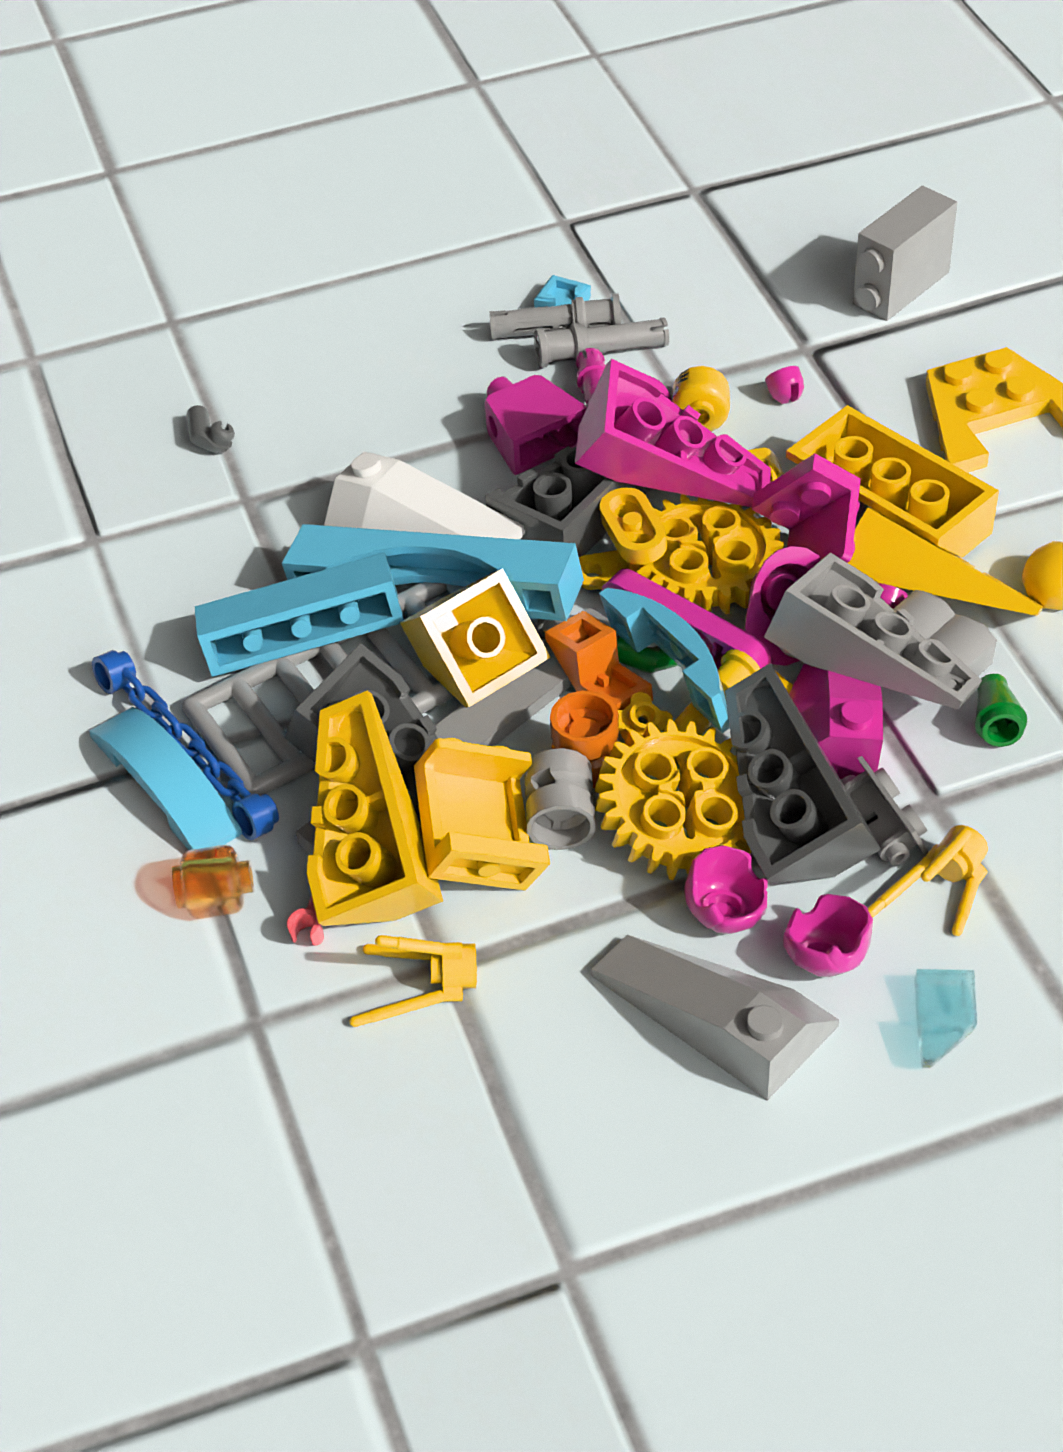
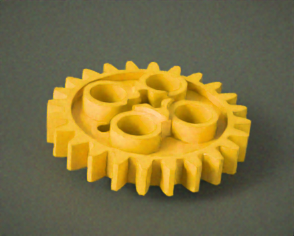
[626,494,784,614]
[595,719,752,880]

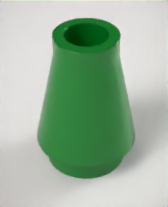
[975,673,1028,747]

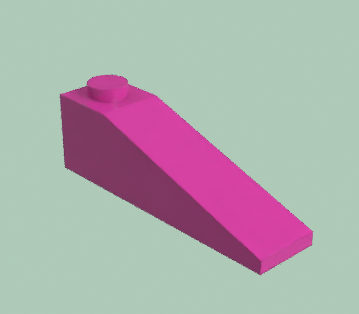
[789,663,883,779]

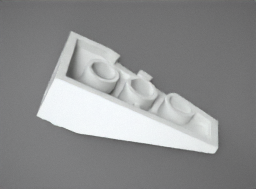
[324,451,526,539]

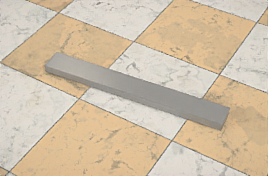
[296,607,620,855]

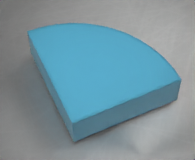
[534,275,591,307]

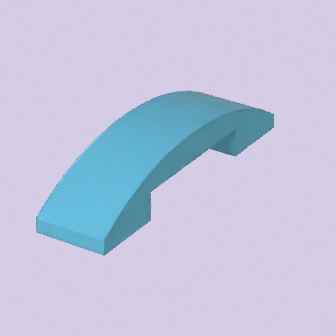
[599,588,730,733]
[89,707,242,861]

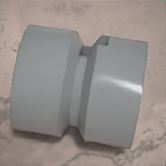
[524,748,596,850]

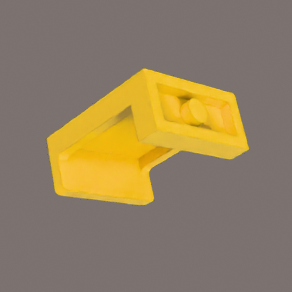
[414,738,550,891]

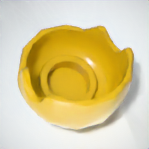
[1022,541,1063,610]

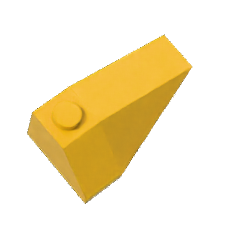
[848,508,1044,616]
[307,690,443,926]

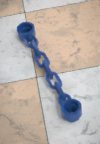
[92,650,279,841]

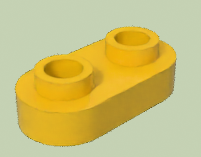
[600,487,667,565]

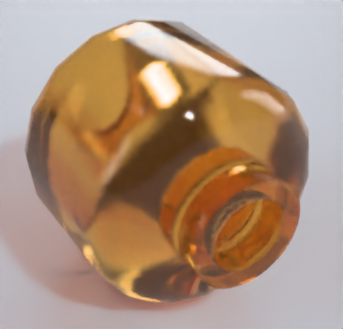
[172,845,254,919]

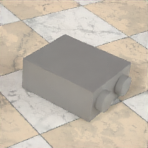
[853,185,957,321]

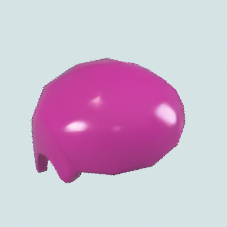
[684,845,768,934]
[783,894,873,977]

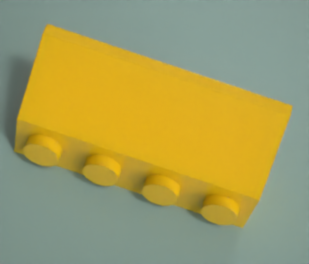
[786,405,999,558]

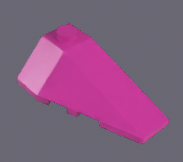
[575,359,771,507]

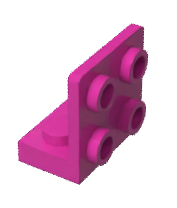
[752,453,861,563]

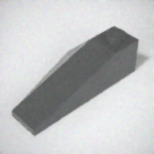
[284,643,438,826]
[725,663,881,884]

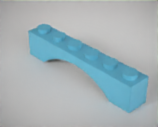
[282,524,584,621]

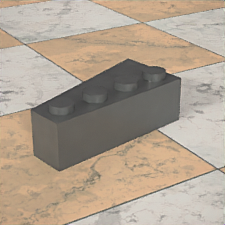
[485,446,651,557]

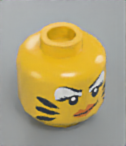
[671,365,730,432]

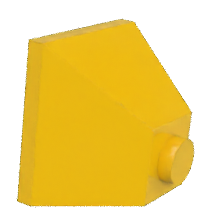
[400,569,551,708]

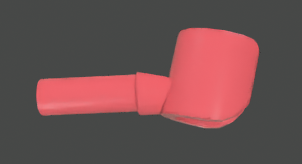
[287,894,324,945]

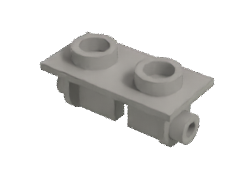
[841,756,928,865]

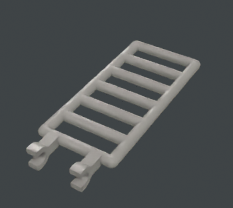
[182,582,558,796]

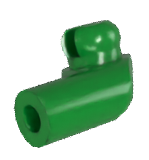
[617,637,679,673]

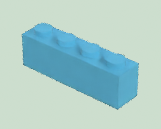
[194,553,404,677]

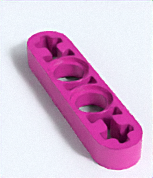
[602,568,772,669]

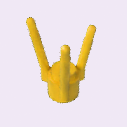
[868,825,988,936]
[349,935,477,1027]

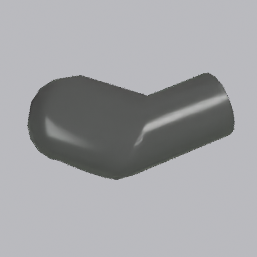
[186,405,235,453]

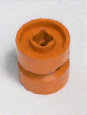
[550,690,619,788]

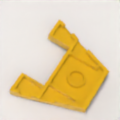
[925,347,1063,473]

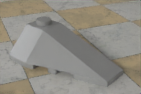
[764,553,982,709]
[591,935,839,1101]

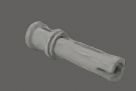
[490,293,621,339]
[534,317,669,368]

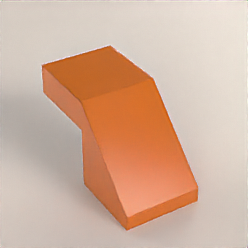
[545,610,653,710]

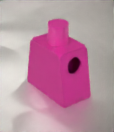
[484,375,587,476]

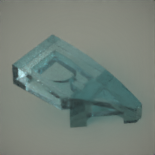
[914,969,977,1068]

